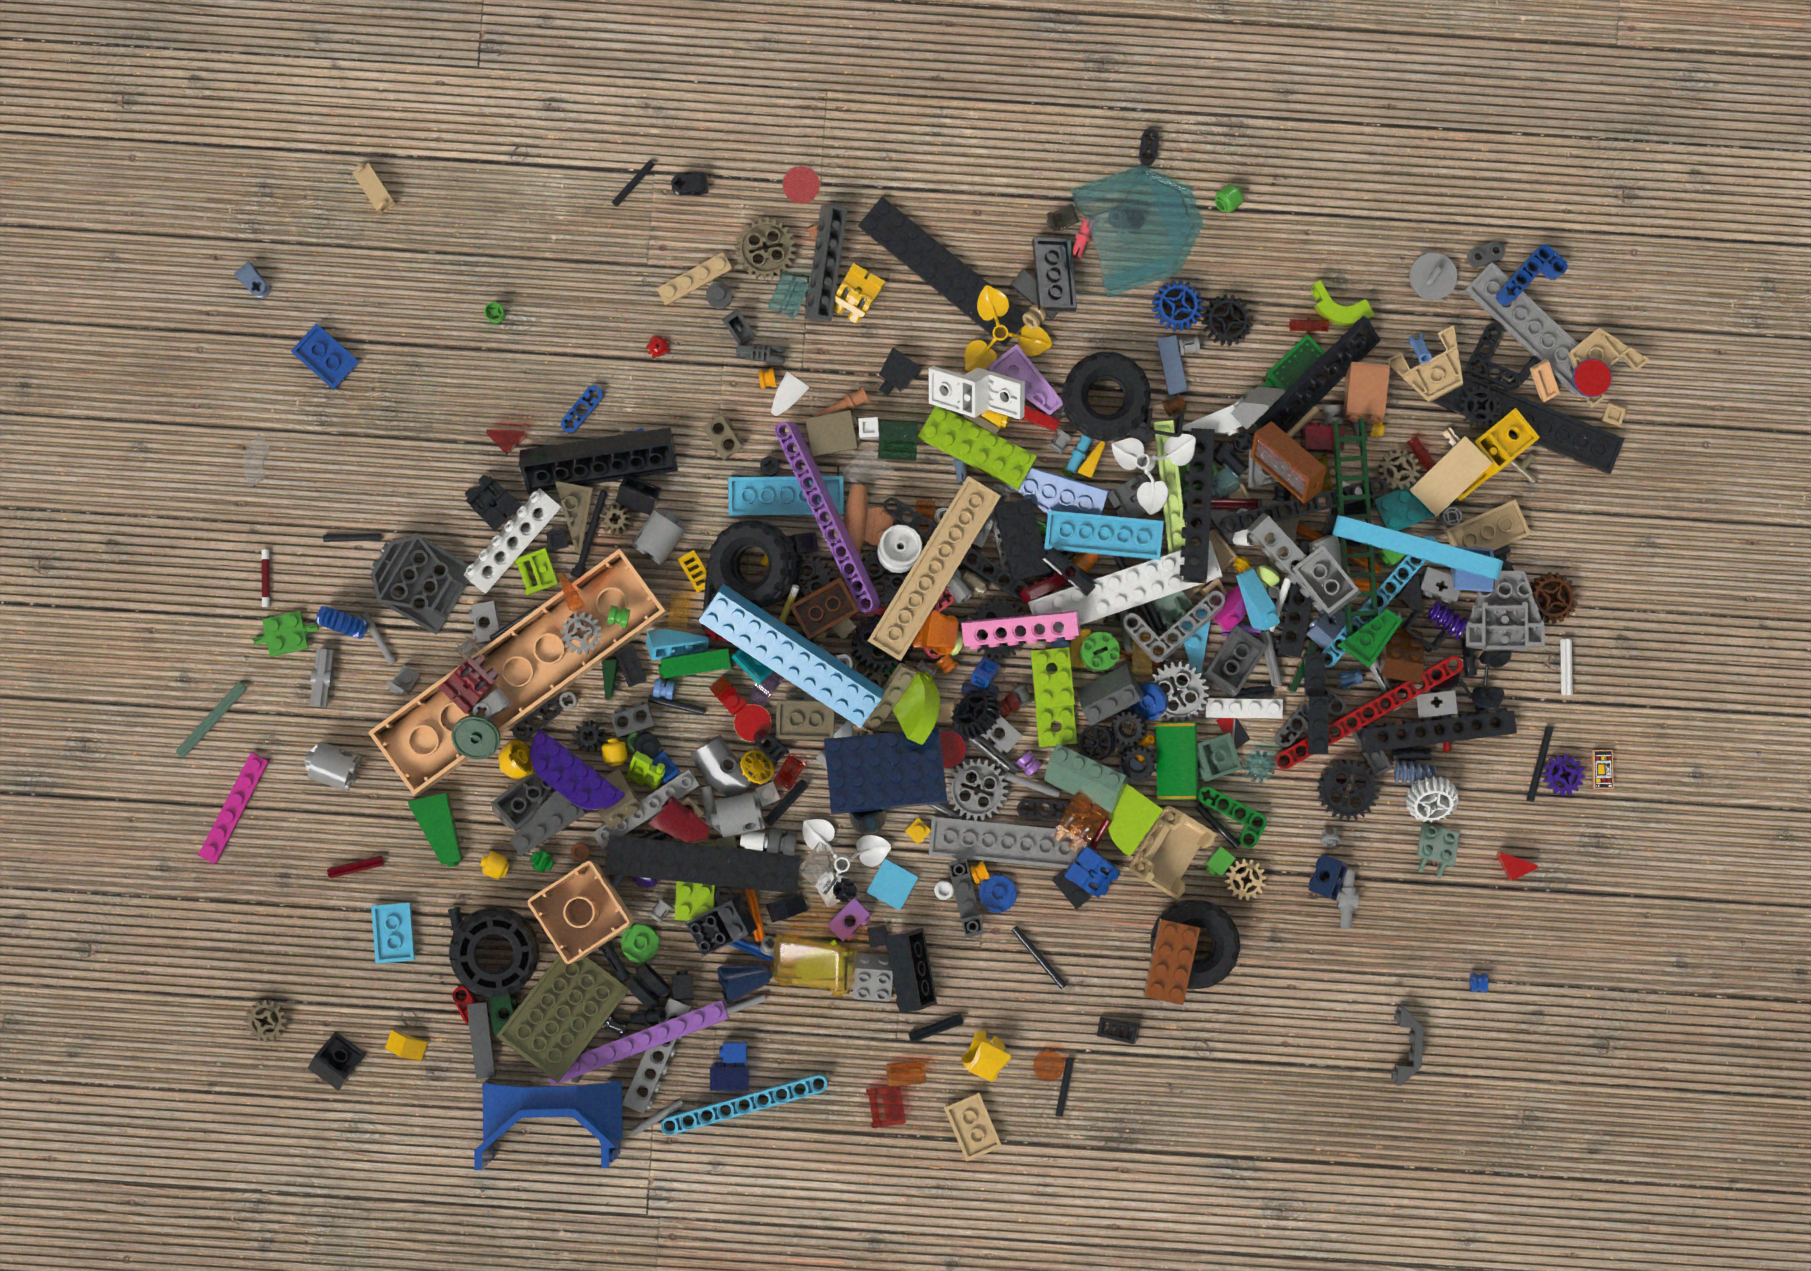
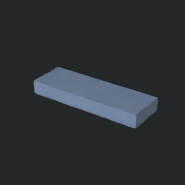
[1157,335,1188,396]

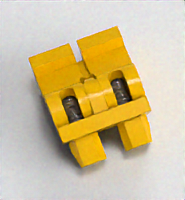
[833,263,885,323]

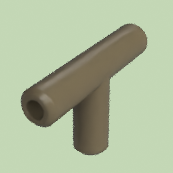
[1509,453,1537,484]

